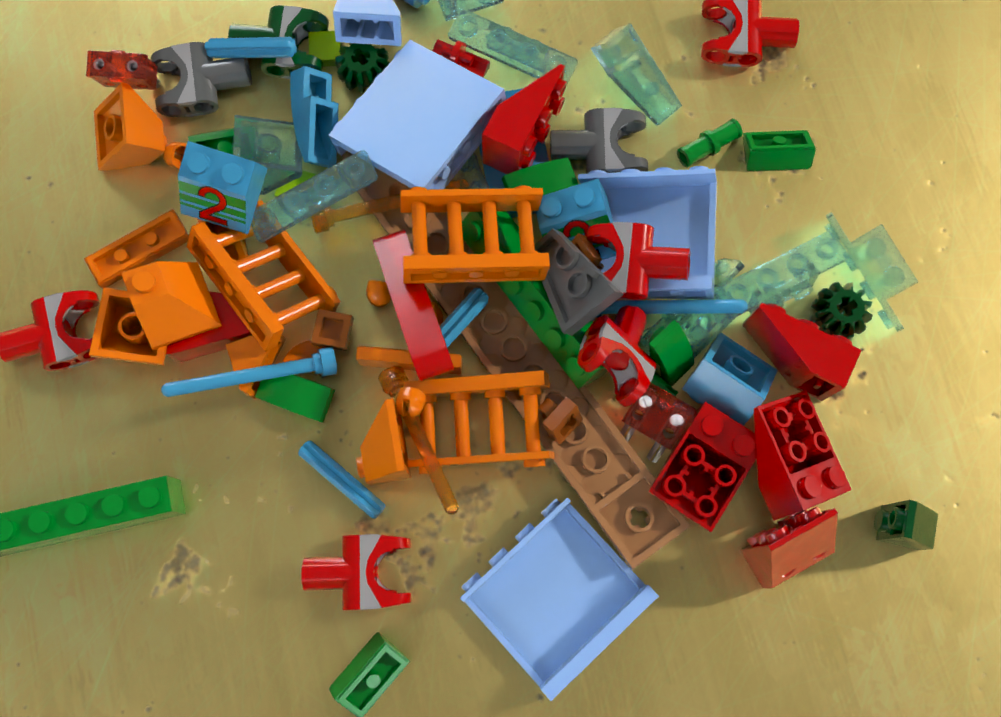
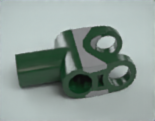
[228,5,329,79]

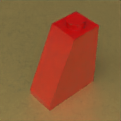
[166,291,252,362]

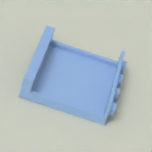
[329,40,506,190]
[578,166,717,299]
[460,497,659,701]

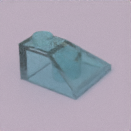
[232,115,302,195]

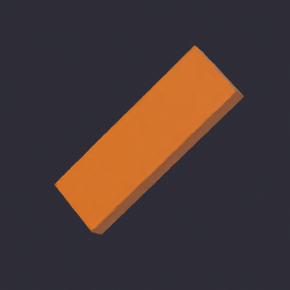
[84,209,189,288]
[356,346,463,375]

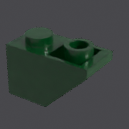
[874,500,938,550]

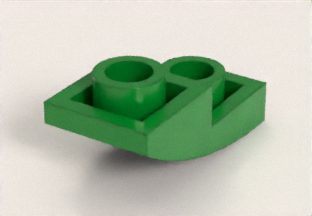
[501,158,578,195]
[649,320,694,386]
[255,375,335,422]

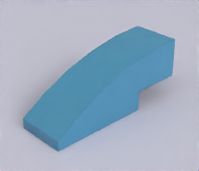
[290,66,339,169]

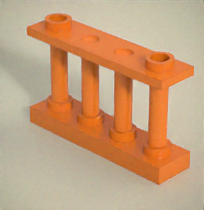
[400,185,550,284]
[186,200,341,352]
[404,370,555,474]

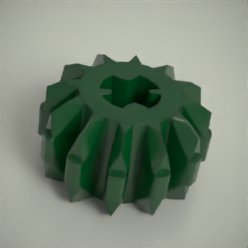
[335,43,390,95]
[811,282,873,339]

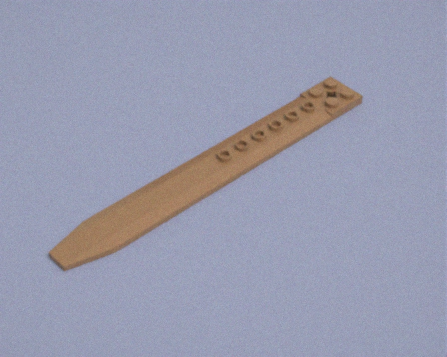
[342,151,690,570]

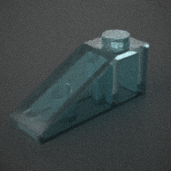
[590,23,682,125]

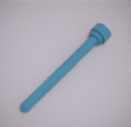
[592,299,748,321]
[161,347,337,397]

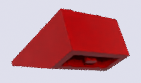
[482,64,567,174]
[743,302,862,401]
[754,390,852,521]
[648,402,757,533]
[740,506,838,589]

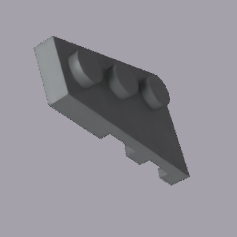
[534,229,624,336]

